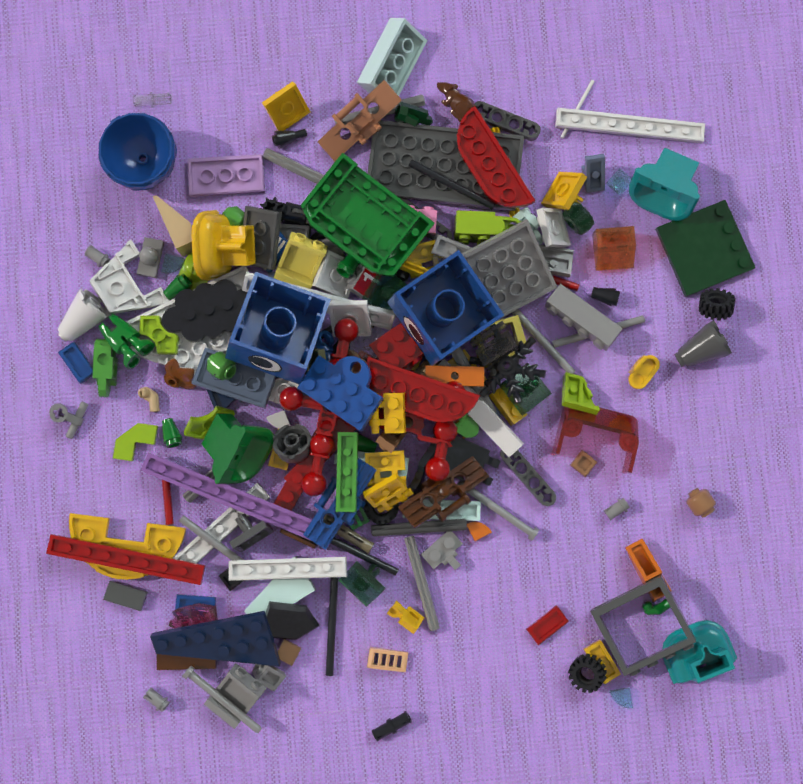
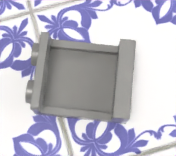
[204,664,267,729]

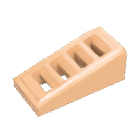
[367,646,408,672]

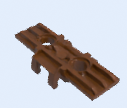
[398,456,489,529]

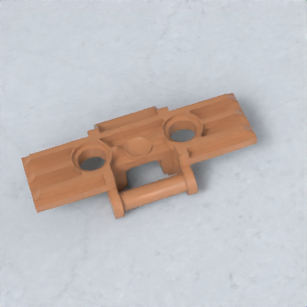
[317,80,402,161]

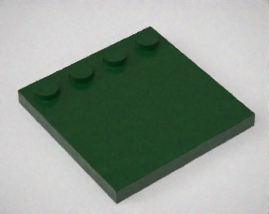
[655,200,756,297]

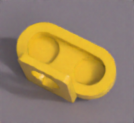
[628,355,660,389]

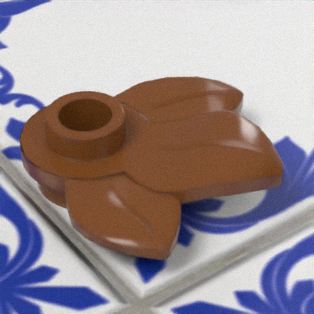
[164,358,197,389]

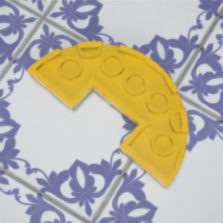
[69,513,187,580]

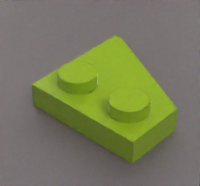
[562,372,600,415]

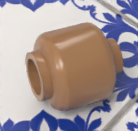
[686,488,716,518]

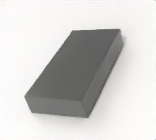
[103,581,148,611]

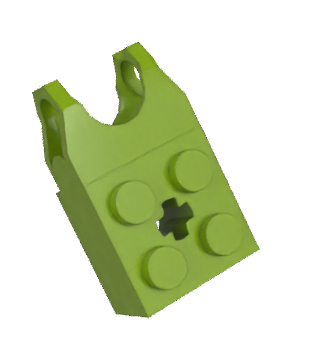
[454,210,521,245]

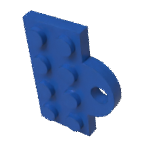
[298,355,384,431]

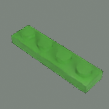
[336,432,359,512]

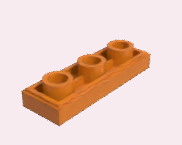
[425,365,484,387]

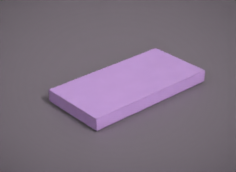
[187,154,265,197]

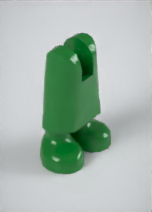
[98,313,155,369]

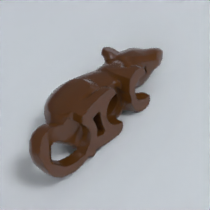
[437,82,475,122]

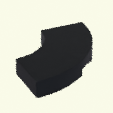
[409,448,435,495]

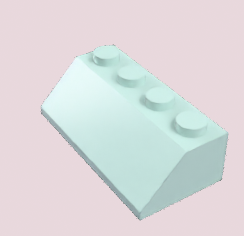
[357,18,428,96]

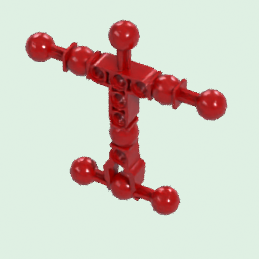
[279,318,465,496]

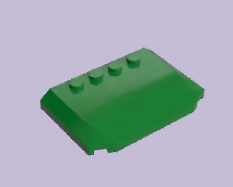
[301,153,435,277]

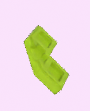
[113,423,158,461]

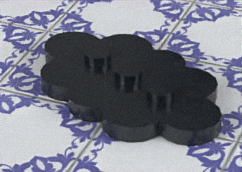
[162,279,247,343]

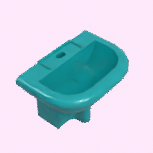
[628,148,700,221]
[662,620,738,684]

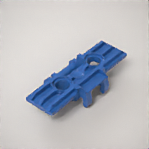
[303,458,377,550]

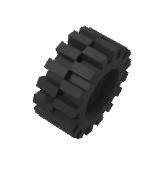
[699,288,736,321]
[364,500,399,524]
[568,653,607,693]

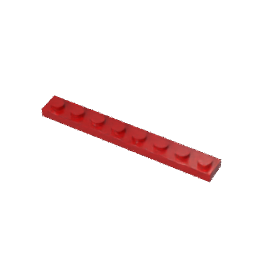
[46,534,206,585]

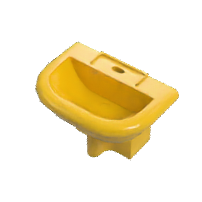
[191,210,256,281]

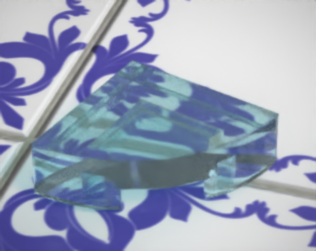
[161,254,185,274]
[610,687,633,708]

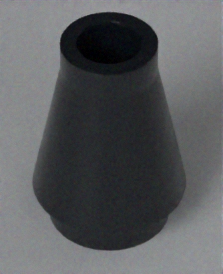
[591,287,620,306]

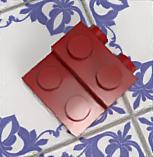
[369,323,423,369]

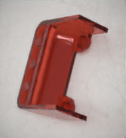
[551,406,639,474]

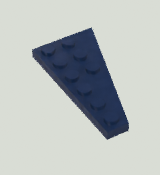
[150,611,281,667]

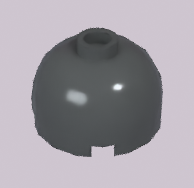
[273,424,311,464]

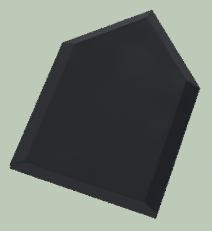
[266,601,320,640]

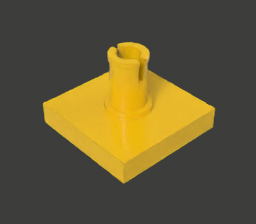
[262,81,310,131]
[541,172,587,210]

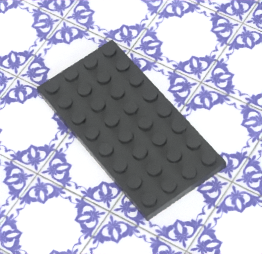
[367,120,524,211]

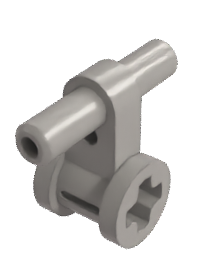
[49,402,88,439]

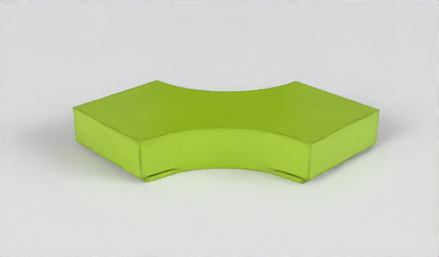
[139,316,179,355]
[184,406,235,440]

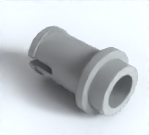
[84,245,110,267]
[604,498,630,521]
[143,687,170,712]

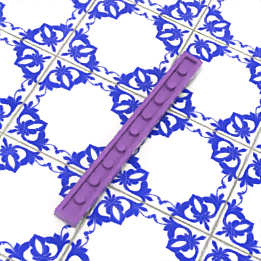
[140,453,312,540]

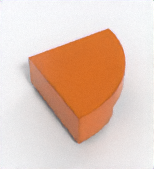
[467,522,492,541]

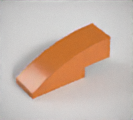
[625,539,672,602]

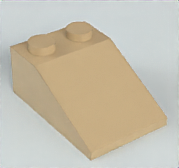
[153,195,192,257]

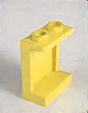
[274,232,328,289]

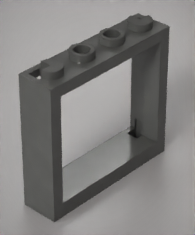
[590,574,696,676]

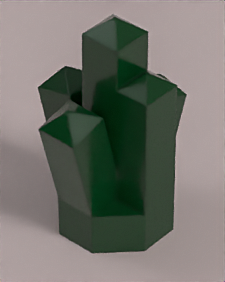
[394,102,433,127]

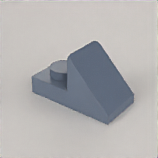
[582,154,605,193]

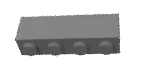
[545,284,623,351]

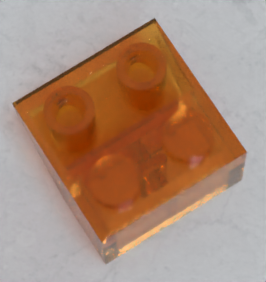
[592,226,636,271]

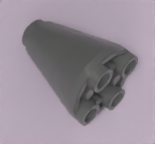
[674,320,732,367]

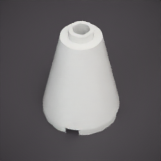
[58,289,110,341]

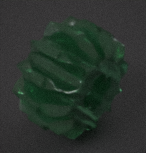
[562,202,594,235]

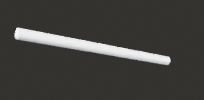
[560,80,595,139]

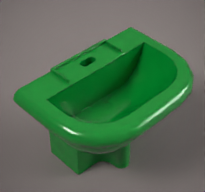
[202,413,274,484]

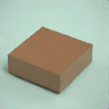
[570,450,597,477]
[277,639,301,666]

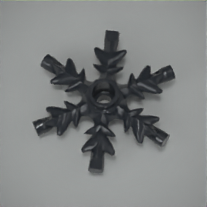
[469,330,546,404]

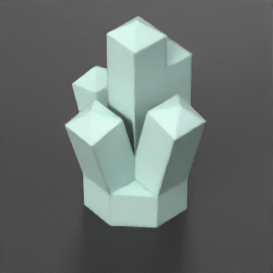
[513,207,543,245]

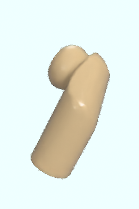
[138,387,160,412]

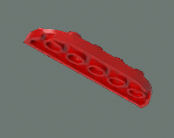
[457,106,535,208]
[367,357,480,422]

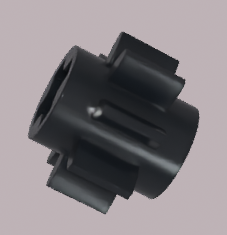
[260,197,284,215]

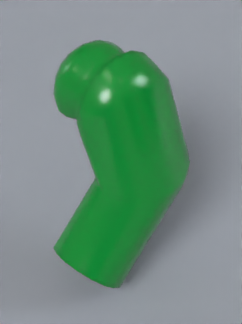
[642,599,671,615]

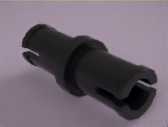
[372,711,412,742]

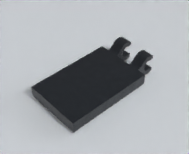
[428,436,501,486]

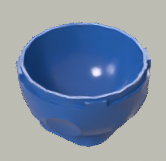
[98,113,177,191]

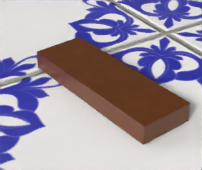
[157,654,217,670]

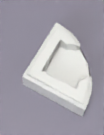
[266,410,290,429]

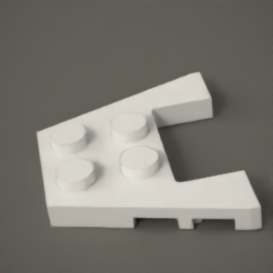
[90,240,170,315]

